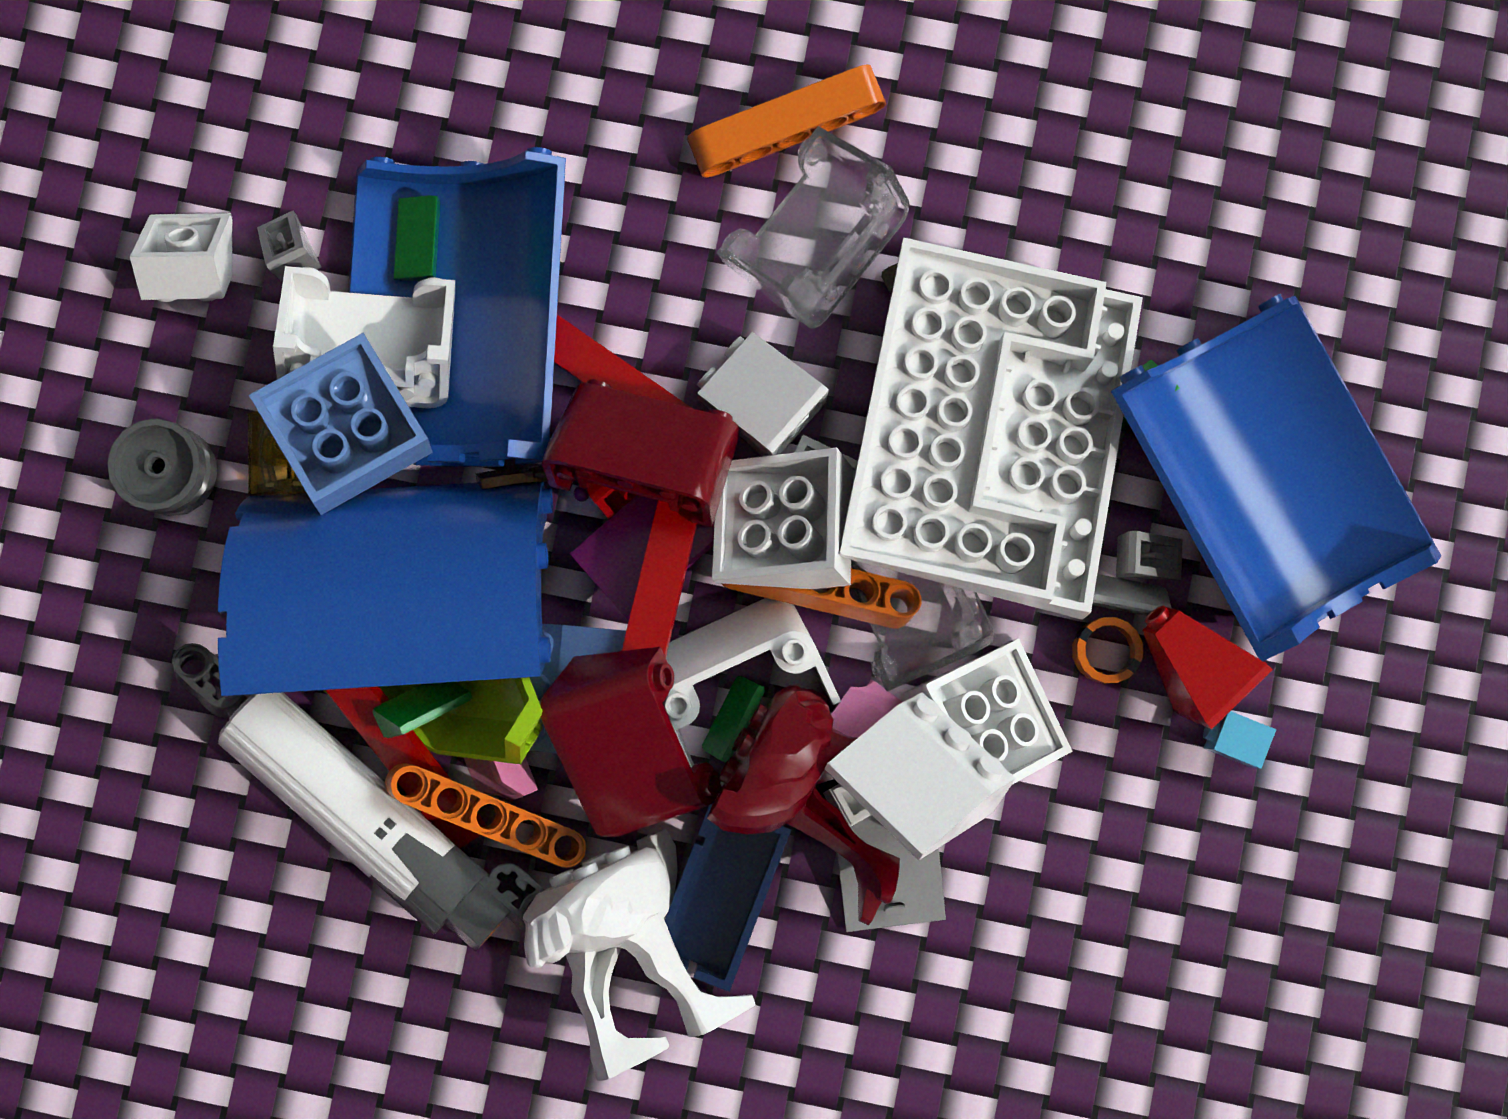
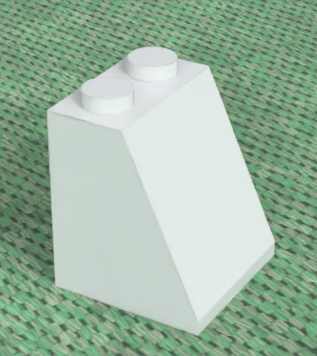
[697,332,829,456]

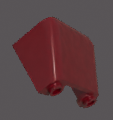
[542,379,739,527]
[540,647,722,837]

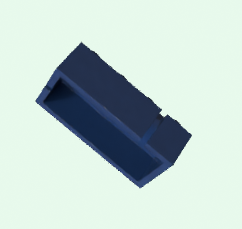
[665,797,792,992]

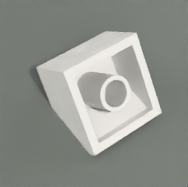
[130,213,232,302]

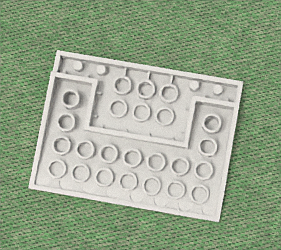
[839,237,1143,620]

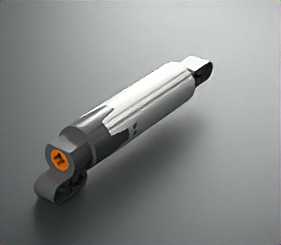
[172,643,545,952]

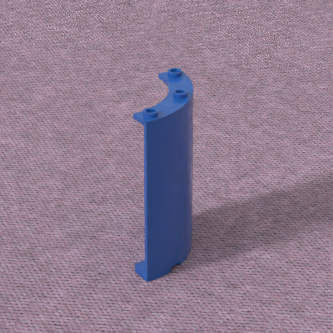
[348,147,566,467]
[1111,294,1442,661]
[218,482,553,696]

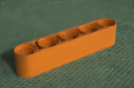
[687,64,887,178]
[721,568,922,628]
[385,763,586,868]

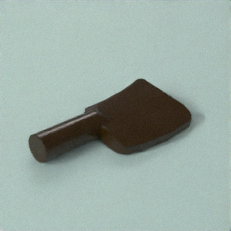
[475,466,548,489]

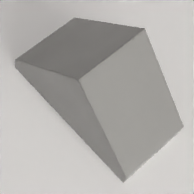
[257,210,321,282]
[1116,531,1183,580]

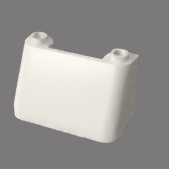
[273,266,455,408]

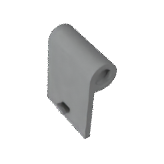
[837,815,946,932]

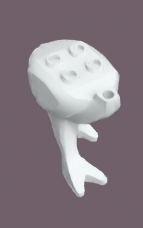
[523,828,756,1081]

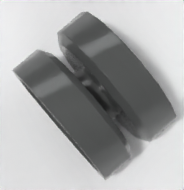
[107,418,218,517]

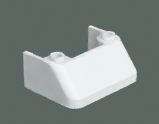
[663,598,841,767]

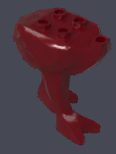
[707,685,900,926]

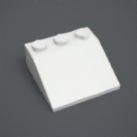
[712,447,853,589]
[900,639,1072,784]
[824,692,1016,860]

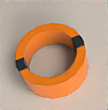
[1072,617,1143,683]

